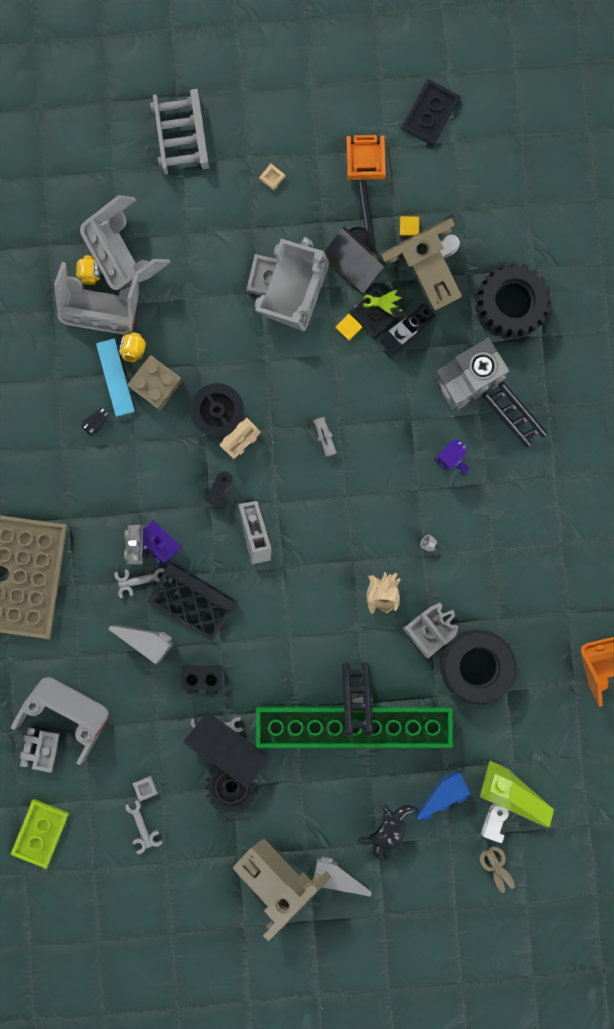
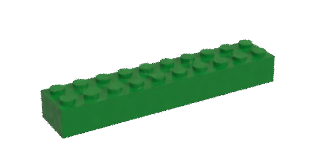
[256,706,453,748]

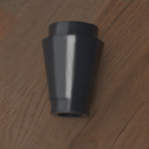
[81,408,109,436]

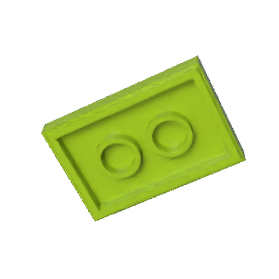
[10,799,69,869]

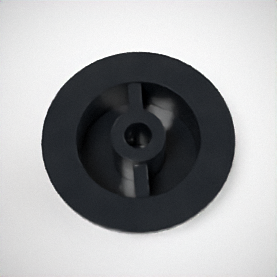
[190,383,244,437]

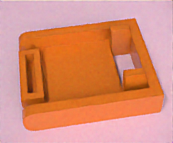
[346,135,386,180]

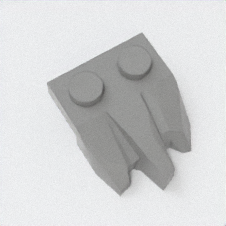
[124,525,143,565]
[403,603,458,659]

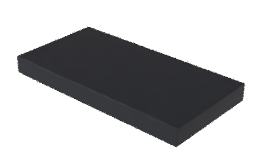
[184,711,270,789]

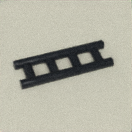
[482,381,548,447]
[342,662,373,736]

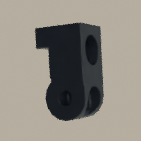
[206,471,233,510]

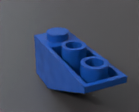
[415,771,470,821]

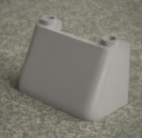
[255,239,329,331]

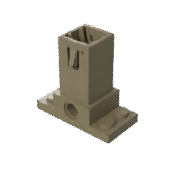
[379,218,462,310]
[233,839,332,942]

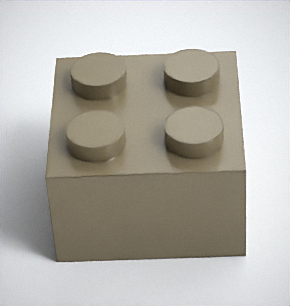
[127,355,183,411]

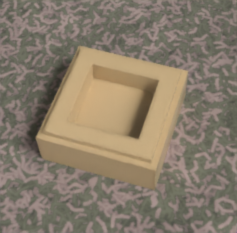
[259,164,285,191]

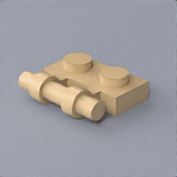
[220,418,261,459]

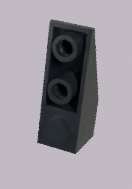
[380,303,436,356]

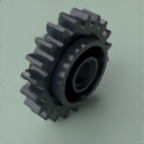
[205,766,259,814]

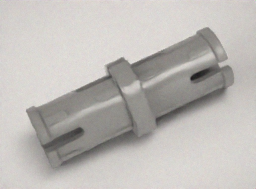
[313,417,337,457]

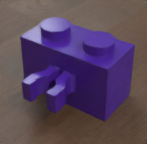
[434,439,470,476]
[143,520,182,564]

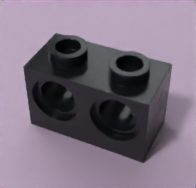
[182,665,222,694]

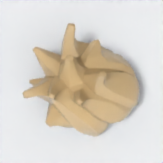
[366,572,401,614]

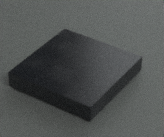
[349,285,397,339]

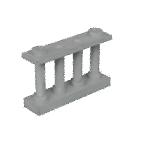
[150,89,209,175]

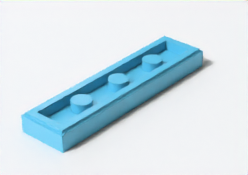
[96,339,135,417]

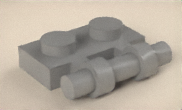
[20,727,61,773]

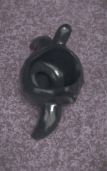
[358,803,419,861]

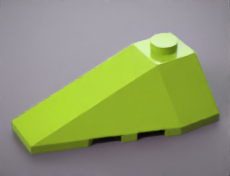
[480,761,554,828]

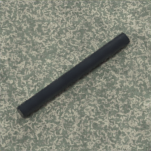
[358,180,376,252]

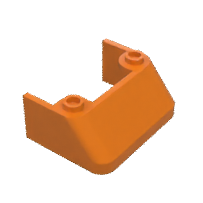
[581,637,614,707]

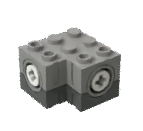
[432,338,509,410]

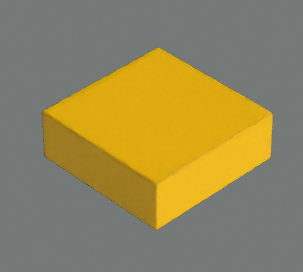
[399,216,419,237]
[335,314,362,341]

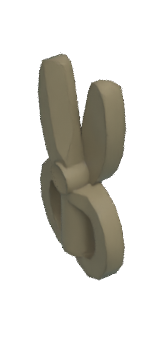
[480,846,515,893]

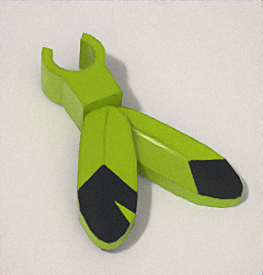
[363,290,405,318]

